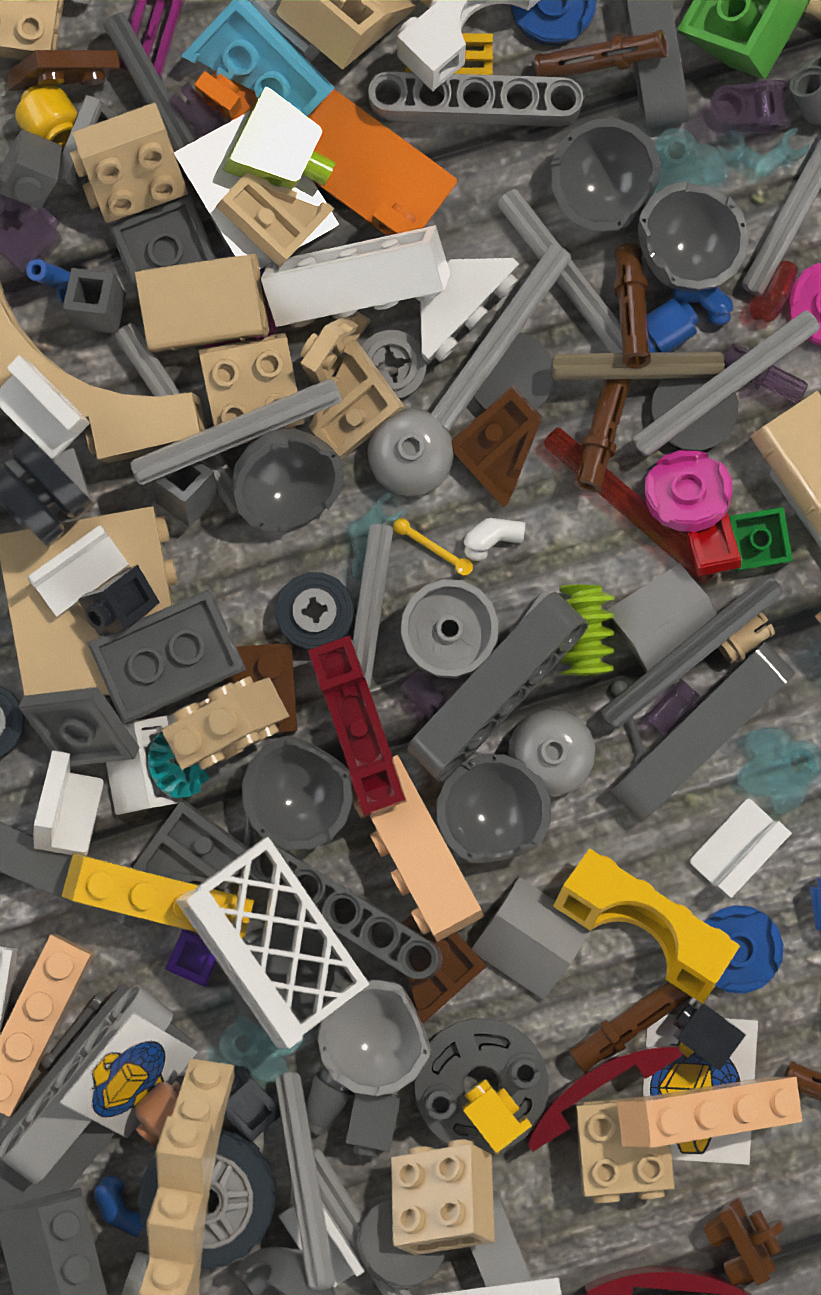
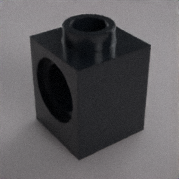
[673,1001,746,1071]

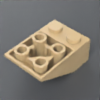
[276,0,417,70]

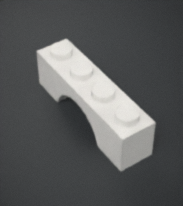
[397,0,540,91]

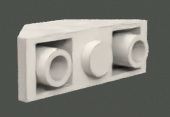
[420,258,519,366]

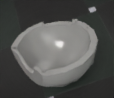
[318,980,431,1096]

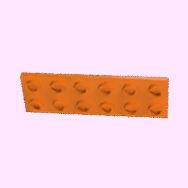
[194,70,457,236]

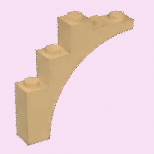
[0,282,206,464]
[139,1059,235,1295]

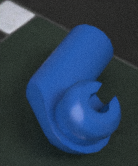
[26,259,71,303]
[673,286,734,326]
[94,1175,143,1238]

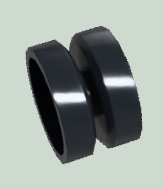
[0,432,94,547]

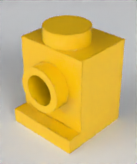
[462,1079,532,1153]

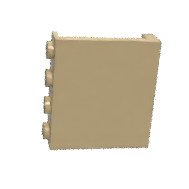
[0,506,178,696]

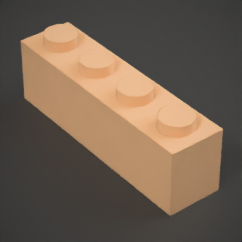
[353,755,484,942]
[0,934,95,1117]
[617,1077,802,1147]

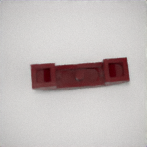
[308,635,407,817]
[527,1045,683,1152]
[584,1266,752,1295]

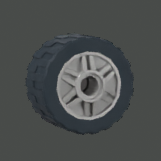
[138,1127,276,1269]

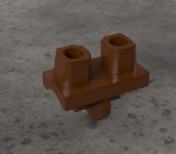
[704,1197,785,1286]

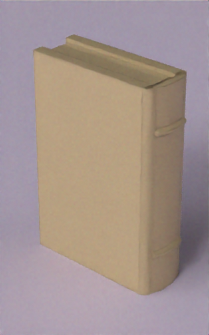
[135,253,269,352]
[750,390,821,534]

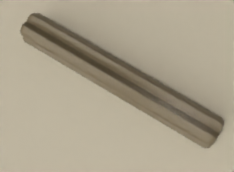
[551,352,725,380]

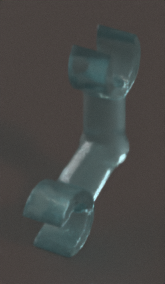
[715,128,810,177]
[347,493,405,580]

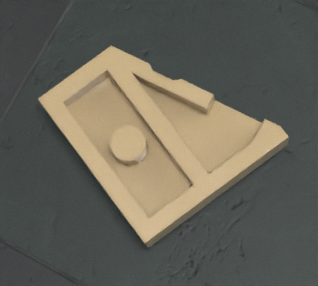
[215,172,334,267]
[300,311,371,384]
[309,340,406,460]

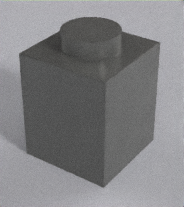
[0,129,62,209]
[63,268,126,334]
[152,461,218,527]
[346,1093,400,1157]

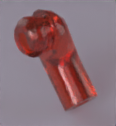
[750,261,798,323]

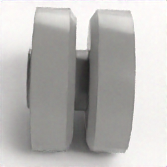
[401,579,499,679]

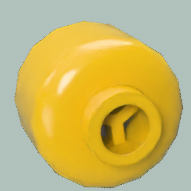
[15,85,79,149]

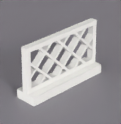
[175,837,369,1049]

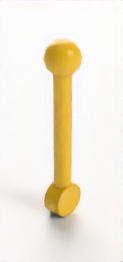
[393,518,473,576]

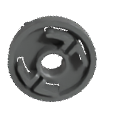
[415,1018,549,1153]

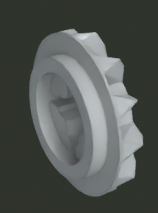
[361,330,427,399]

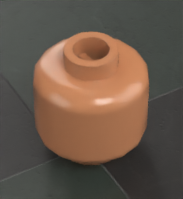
[134,1080,182,1148]

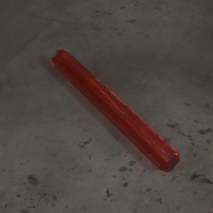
[543,427,716,584]

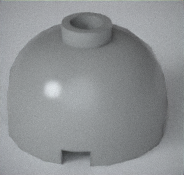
[367,409,454,497]
[508,709,596,797]

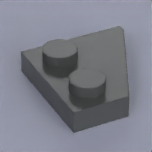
[133,800,249,890]

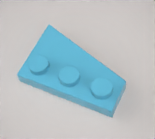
[181,0,335,116]

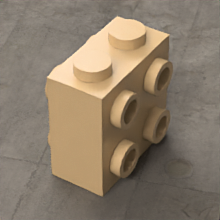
[0,0,64,60]
[70,103,188,224]
[199,333,304,445]
[162,676,290,771]
[574,1096,675,1203]
[391,1140,495,1255]

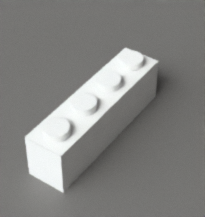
[261,225,450,327]

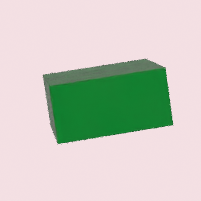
[729,507,793,572]

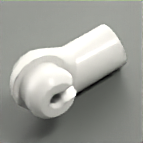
[464,518,526,561]

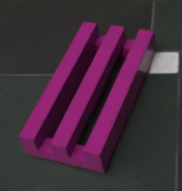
[119,0,185,79]

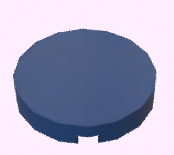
[510,0,597,46]
[703,905,784,994]

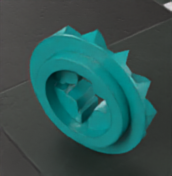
[148,732,210,798]

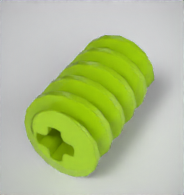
[558,584,615,676]

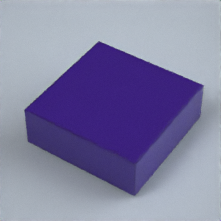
[165,929,217,987]

